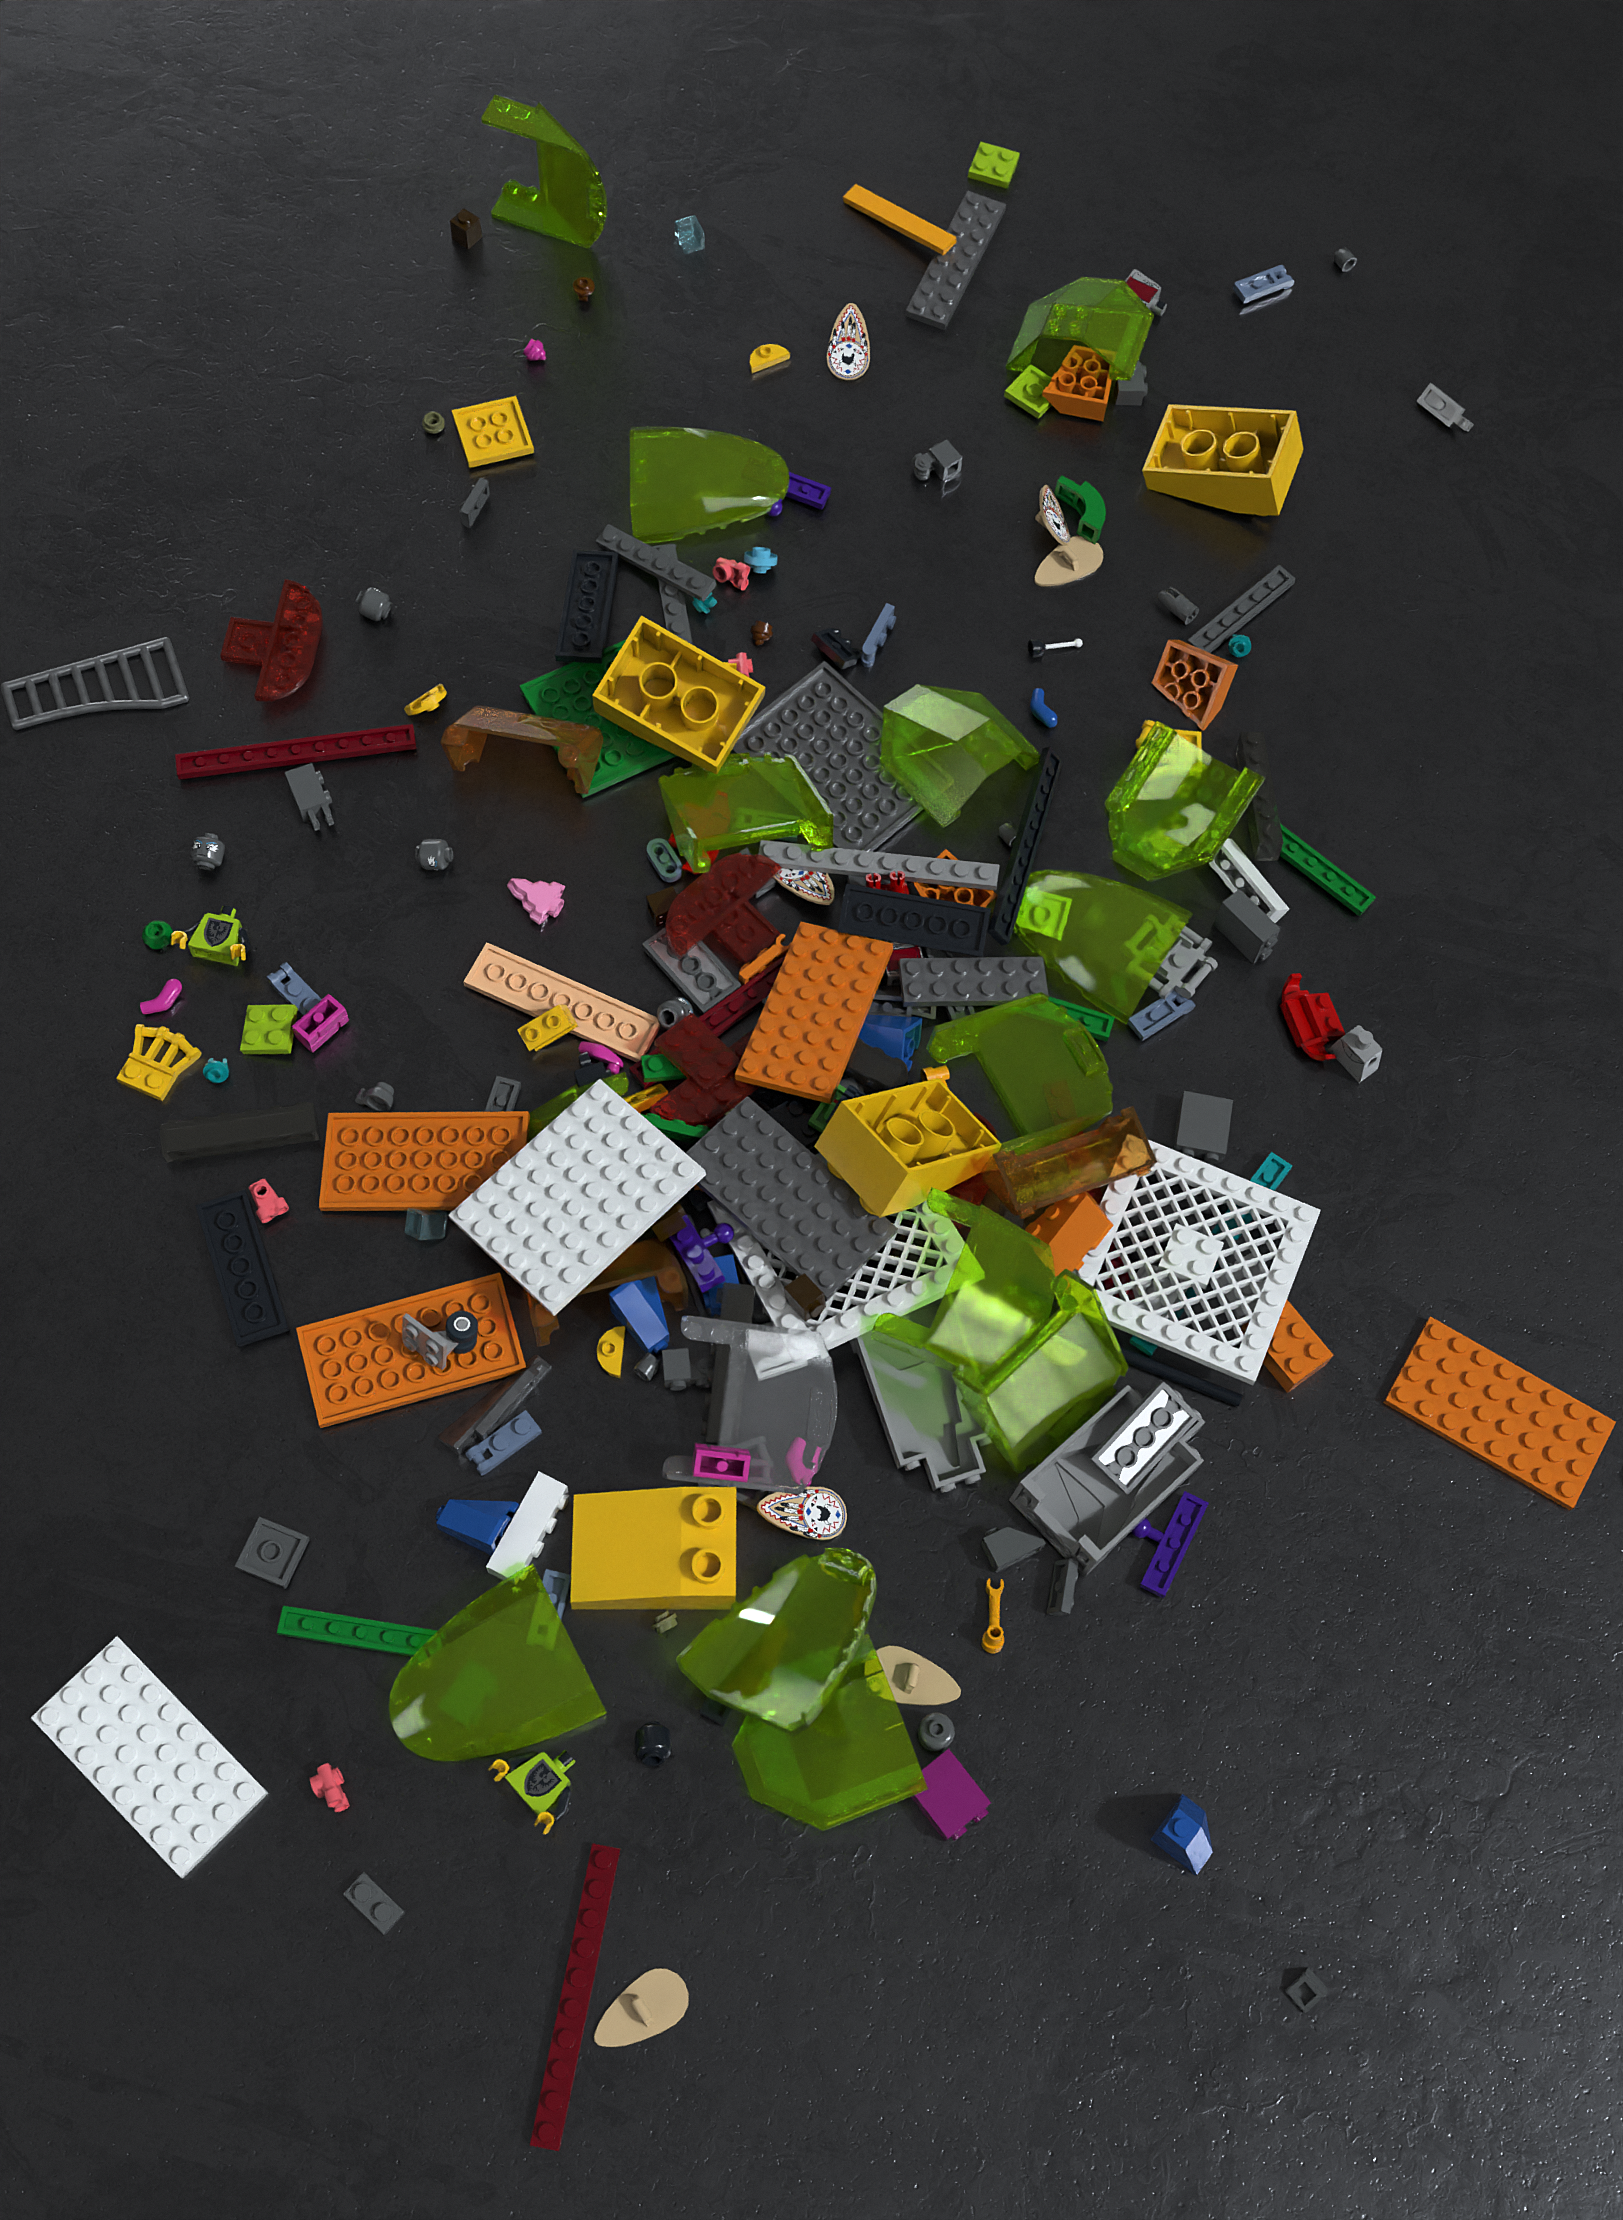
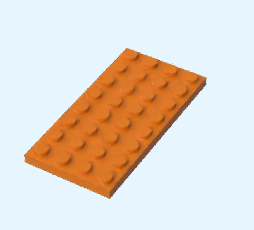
[735,922,893,1104]
[319,1111,530,1211]
[296,1272,527,1428]
[1383,1316,1616,1511]

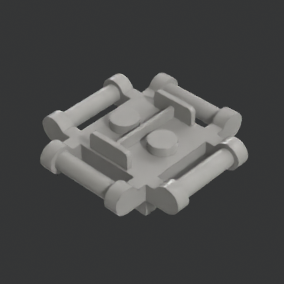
[1120,914,1218,1000]

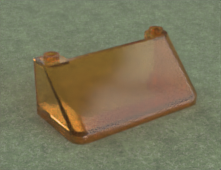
[440,705,603,794]
[980,1106,1157,1219]
[522,1238,688,1347]

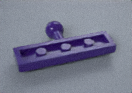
[741,457,831,517]
[669,1215,734,1293]
[1131,1491,1209,1599]

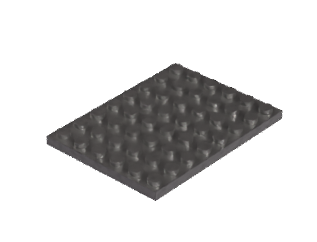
[731,661,955,852]

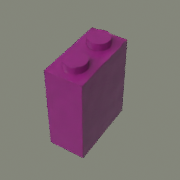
[903,1749,991,1842]

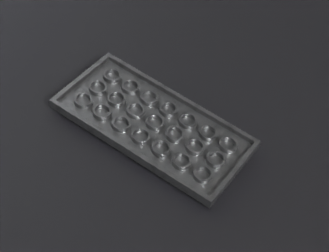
[686,1096,898,1302]

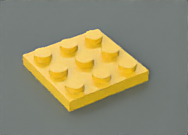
[452,396,534,468]

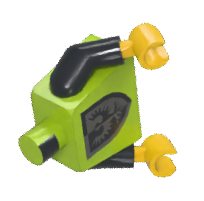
[171,905,251,966]
[488,1750,575,1834]

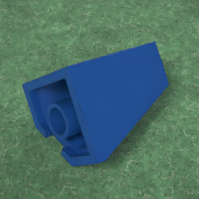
[854,1014,922,1077]
[609,1272,669,1355]
[435,1499,520,1556]
[1150,1794,1213,1875]

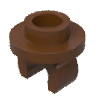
[573,277,595,302]

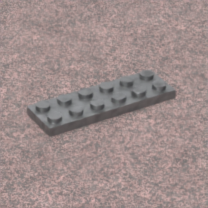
[898,957,1049,1007]

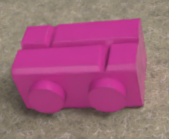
[292,994,349,1053]
[692,1443,751,1482]

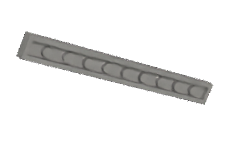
[757,840,999,890]

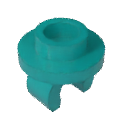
[692,592,717,614]
[1228,634,1251,657]
[203,1058,229,1083]

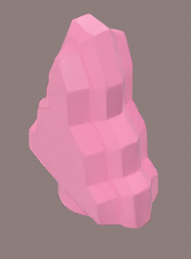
[507,878,565,925]

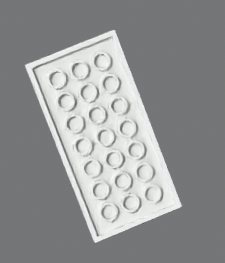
[31,1636,268,1878]

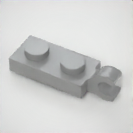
[1417,383,1474,431]

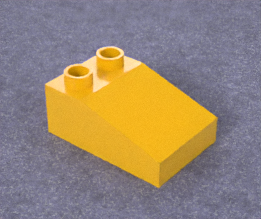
[1142,405,1303,516]
[592,615,765,775]
[814,1078,1003,1218]
[570,1487,736,1610]

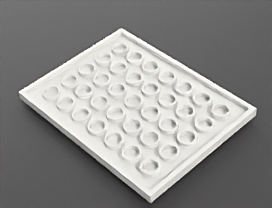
[448,1079,706,1316]

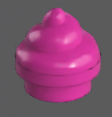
[523,339,546,361]

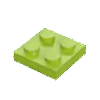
[968,142,1020,189]
[1004,364,1052,419]
[240,1004,298,1054]

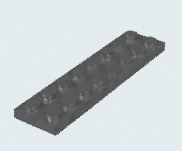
[905,191,1006,330]

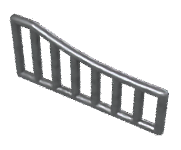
[0,637,189,730]

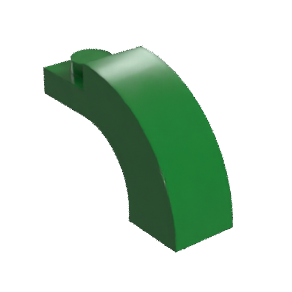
[1054,475,1106,544]

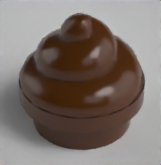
[750,621,773,646]

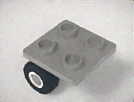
[402,1311,478,1370]

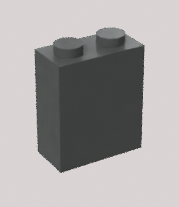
[1213,889,1280,964]
[1173,1091,1233,1164]

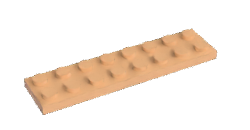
[464,942,661,1062]

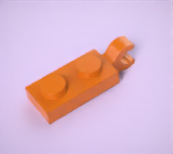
[738,934,792,987]

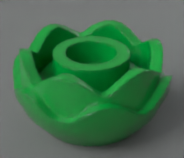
[142,920,173,950]

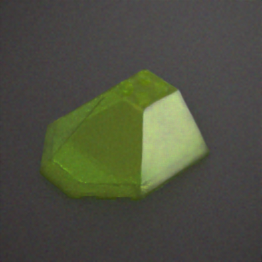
[1005,277,1154,381]
[880,684,1041,828]
[1106,721,1266,882]
[733,1634,928,1831]

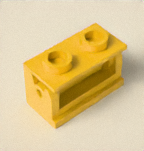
[517,1004,579,1051]

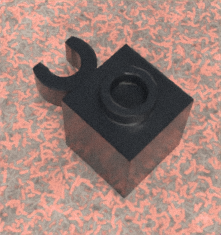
[574,1052,614,1095]

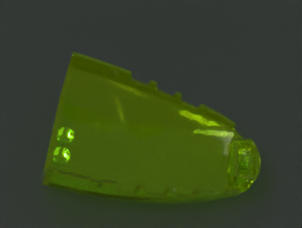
[630,426,789,544]
[1013,869,1194,1024]
[676,1548,877,1736]
[389,1563,607,1761]

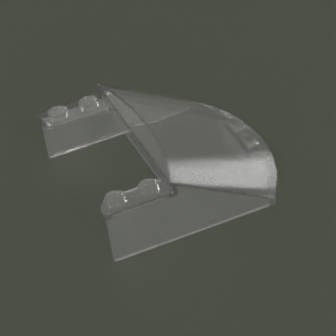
[662,1315,837,1495]

